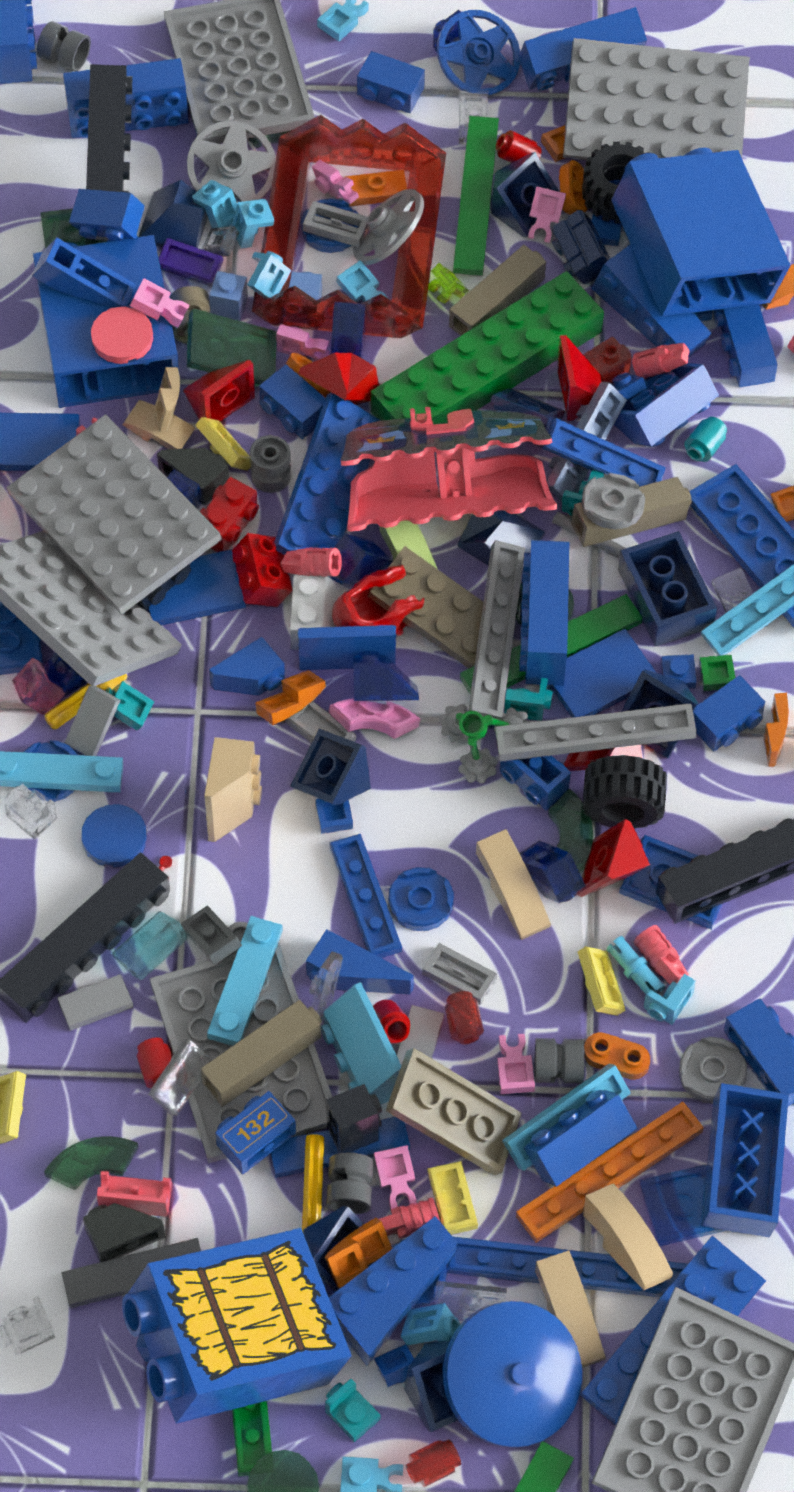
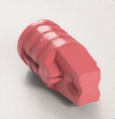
[632,343,689,379]
[281,548,342,577]
[633,925,689,985]
[379,1197,440,1239]

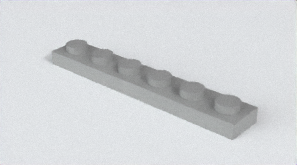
[468,540,525,720]
[495,704,696,761]

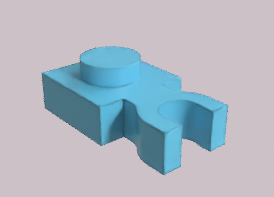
[317,0,369,41]
[336,260,390,317]
[340,1457,404,1492]

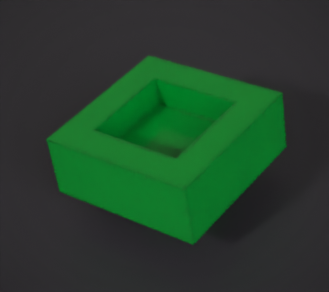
[699,655,736,691]

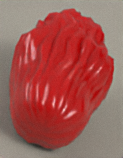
[332,565,425,636]

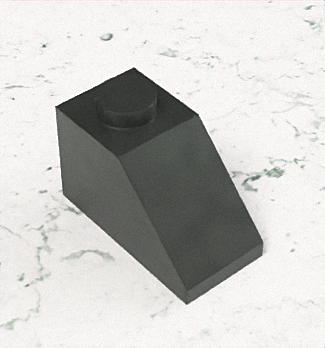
[157,448,229,506]
[83,1203,166,1262]

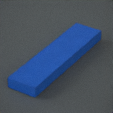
[542,418,666,487]
[329,833,402,958]
[270,1117,410,1178]

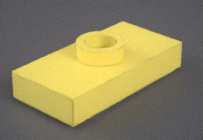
[195,417,251,471]
[577,946,626,1016]
[0,1071,26,1144]
[427,1161,478,1235]

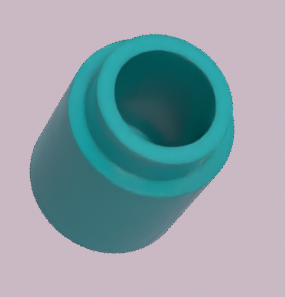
[684,416,727,462]

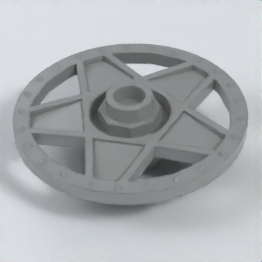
[187,121,277,203]
[353,189,424,265]

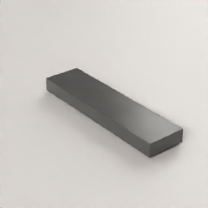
[61,1238,201,1308]

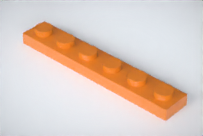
[516,1101,704,1243]

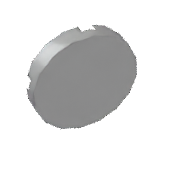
[581,473,645,530]
[679,1037,747,1104]

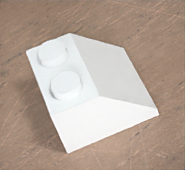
[290,575,350,650]

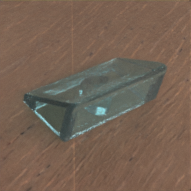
[112,911,187,980]

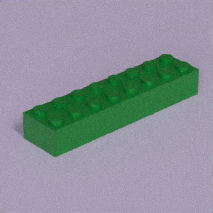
[371,271,604,425]

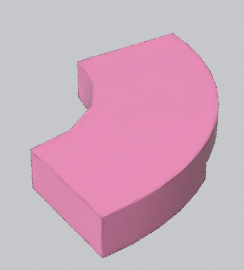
[329,698,420,739]

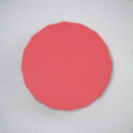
[91,306,153,364]

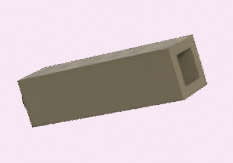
[449,244,546,336]
[571,477,692,547]
[201,999,322,1107]

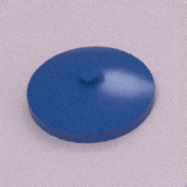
[443,1301,582,1447]

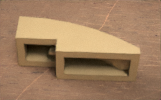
[476,829,551,940]
[583,1183,673,1290]
[535,1251,606,1368]

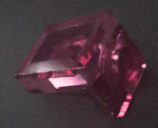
[12,658,64,715]

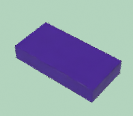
[158,238,224,287]

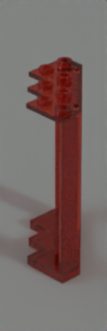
[252,114,446,338]

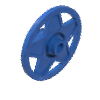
[437,10,520,96]

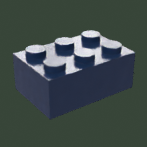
[618,531,717,647]

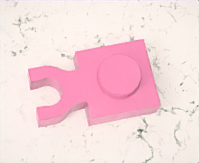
[311,160,359,204]
[527,186,566,243]
[130,279,189,328]
[276,324,330,361]
[497,1034,535,1094]
[373,1145,417,1211]

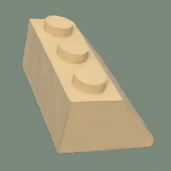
[204,737,262,842]

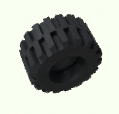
[582,141,650,224]
[582,755,667,829]

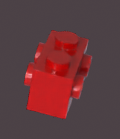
[199,477,259,552]
[232,533,293,607]

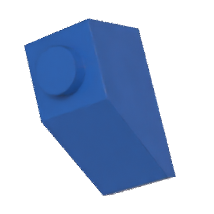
[209,637,285,696]

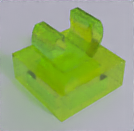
[427,263,469,304]

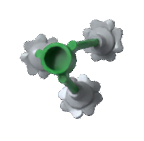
[439,704,531,784]

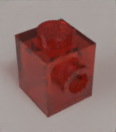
[584,336,632,384]

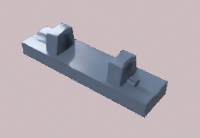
[547,382,627,502]

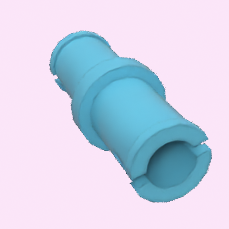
[606,936,666,994]

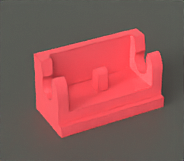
[97,1171,173,1217]

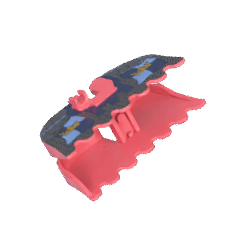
[341,407,557,532]

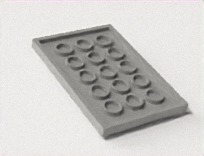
[164,0,315,144]
[563,38,750,160]
[6,414,222,615]
[0,531,182,687]
[150,943,332,1164]
[591,1287,794,1492]

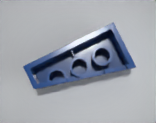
[591,244,712,358]
[329,1216,458,1366]

